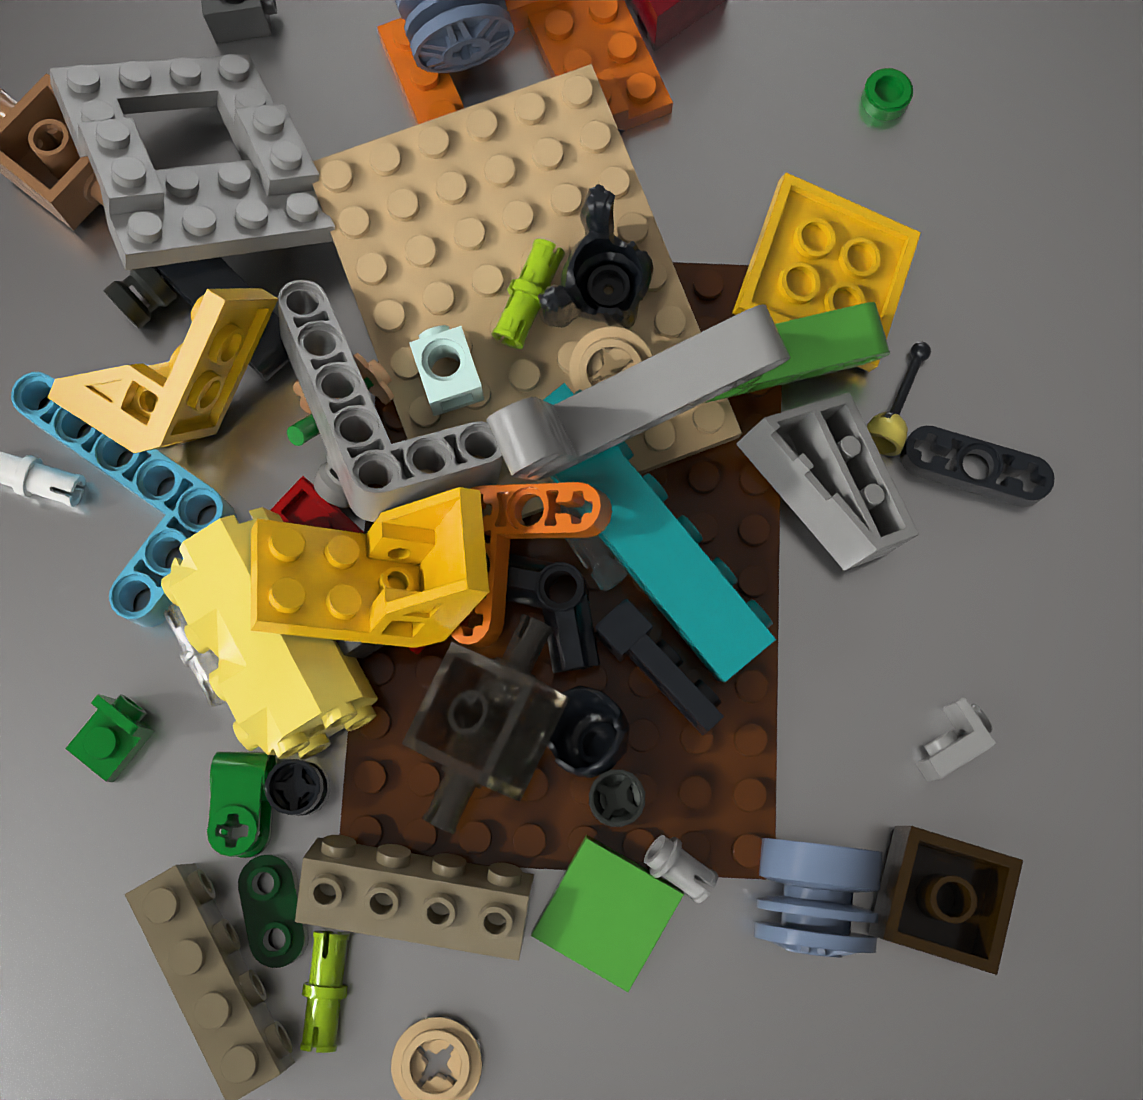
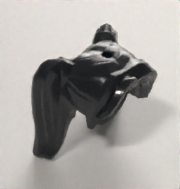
[538,184,654,329]

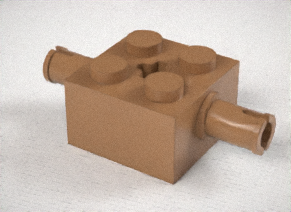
[0,73,104,231]

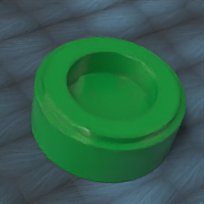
[861,68,913,121]

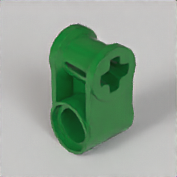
[207,751,277,858]

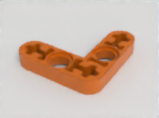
[451,482,612,648]

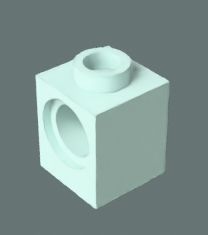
[409,325,484,416]

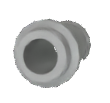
[644,835,718,903]

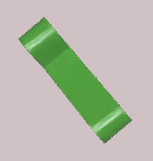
[704,302,890,403]

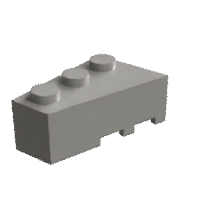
[736,392,919,571]

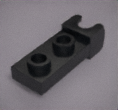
[595,599,724,736]

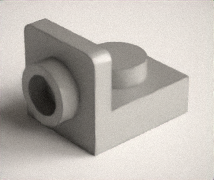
[915,697,997,782]

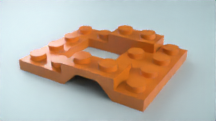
[377,0,673,131]

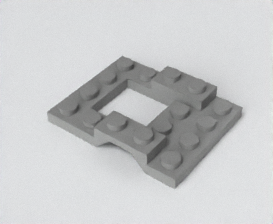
[50,54,335,270]

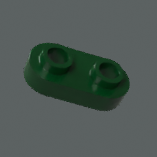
[238,854,309,968]

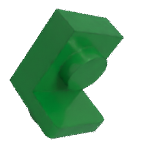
[65,694,155,782]

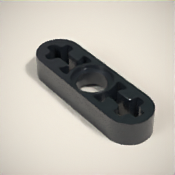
[900,426,1055,507]

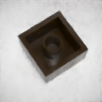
[868,826,1023,975]

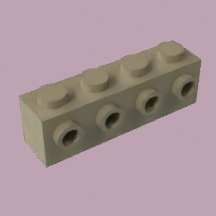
[295,835,534,961]
[125,863,295,1100]

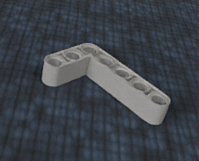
[278,280,503,522]
[486,304,791,480]

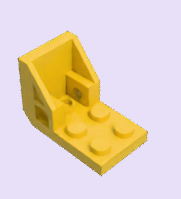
[47,288,278,454]
[251,487,489,648]

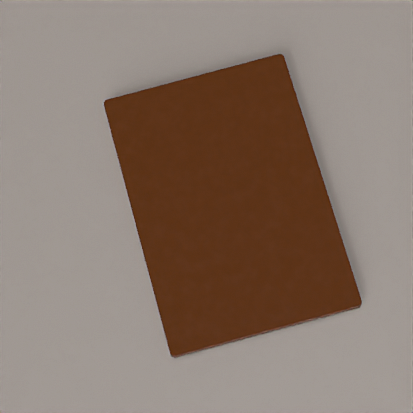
[339,262,782,880]

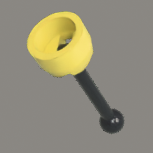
[866,341,931,456]

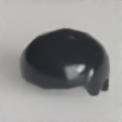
[540,685,629,778]

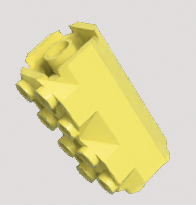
[161,507,378,760]

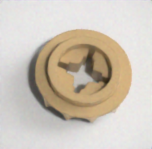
[569,324,653,391]
[391,1016,482,1100]

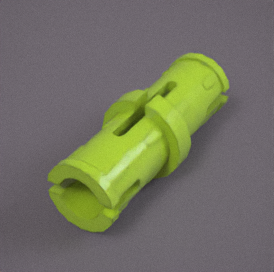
[492,239,565,349]
[300,930,350,1053]

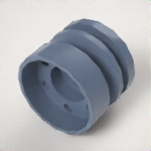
[395,0,515,73]
[754,838,883,958]

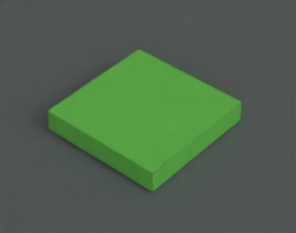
[531,834,684,992]

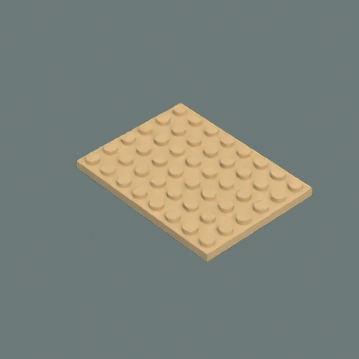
[312,64,742,519]

